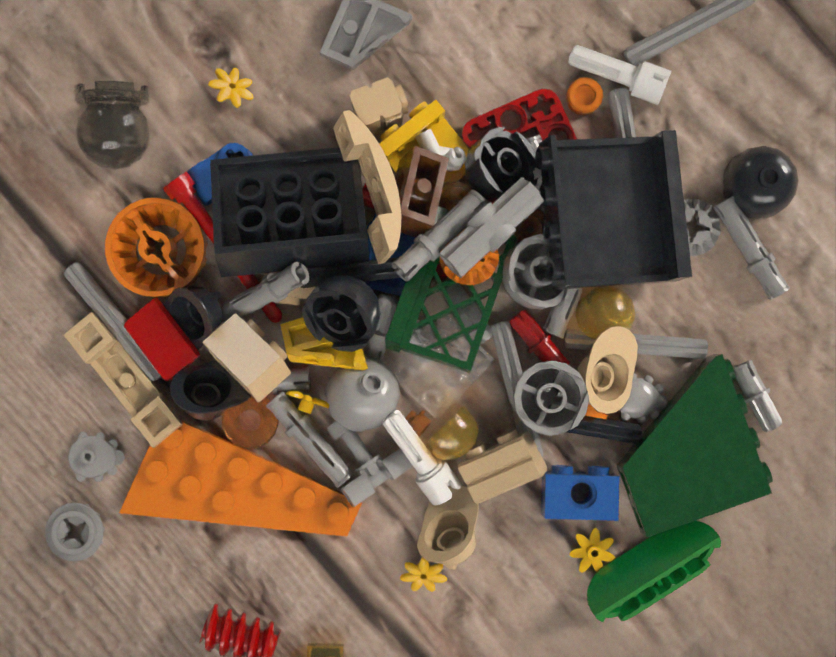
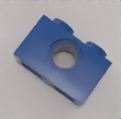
[541,465,620,521]

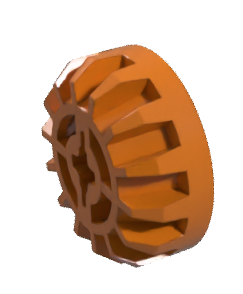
[105,198,208,298]

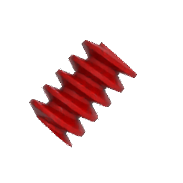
[199,603,281,657]

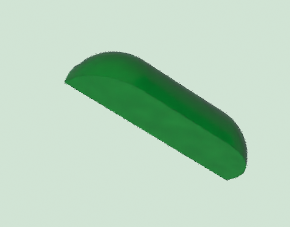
[587,521,721,622]

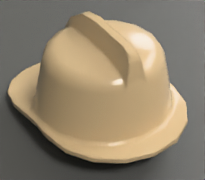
[577,326,638,414]
[417,486,479,570]

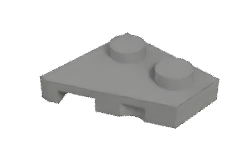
[320,0,412,70]

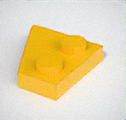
[280,317,368,370]

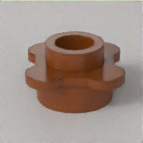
[514,209,544,243]

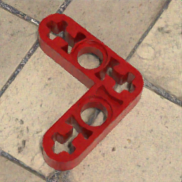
[461,89,577,148]

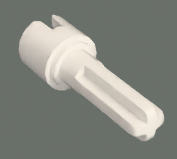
[568,45,671,105]
[383,410,462,506]

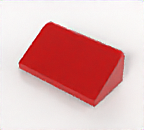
[124,297,201,381]

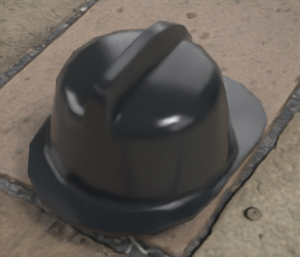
[163,287,223,350]
[170,360,251,421]

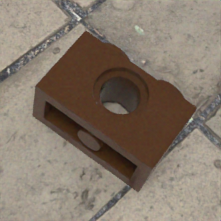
[395,146,449,238]

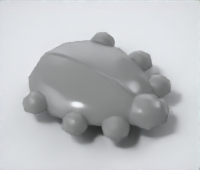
[620,373,668,424]
[68,432,125,482]

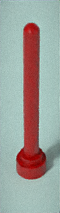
[163,171,283,323]

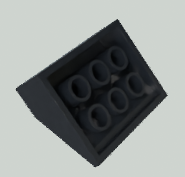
[210,147,370,277]

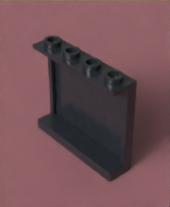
[535,130,692,290]

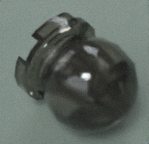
[74,81,151,170]

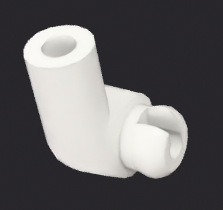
[416,129,466,172]

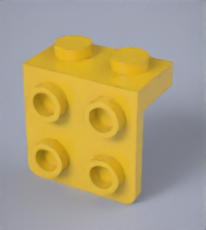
[379,99,469,194]

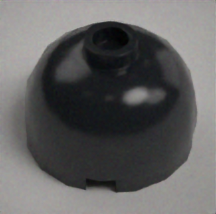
[465,127,538,203]
[723,146,799,219]
[302,275,381,352]

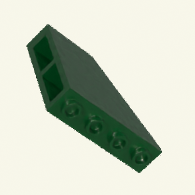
[617,354,773,538]

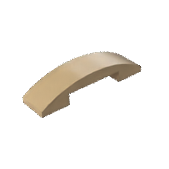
[333,110,401,264]
[63,312,183,448]

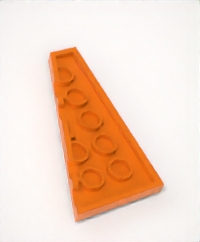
[119,419,362,537]

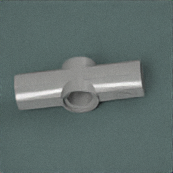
[439,177,544,278]

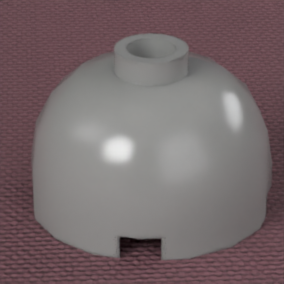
[502,234,574,309]
[325,357,400,432]
[513,361,589,436]

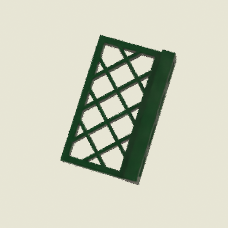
[385,206,517,373]

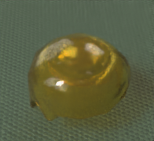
[575,286,636,339]
[426,406,479,460]

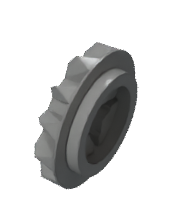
[684,199,721,256]
[45,502,105,561]

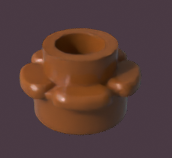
[405,410,432,437]

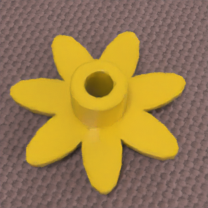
[208,68,254,108]
[286,391,330,414]
[569,528,616,573]
[400,557,447,592]

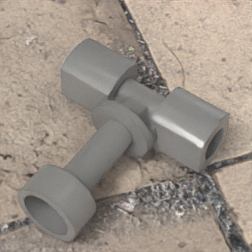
[327,421,413,507]

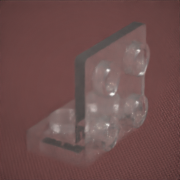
[388,310,494,419]

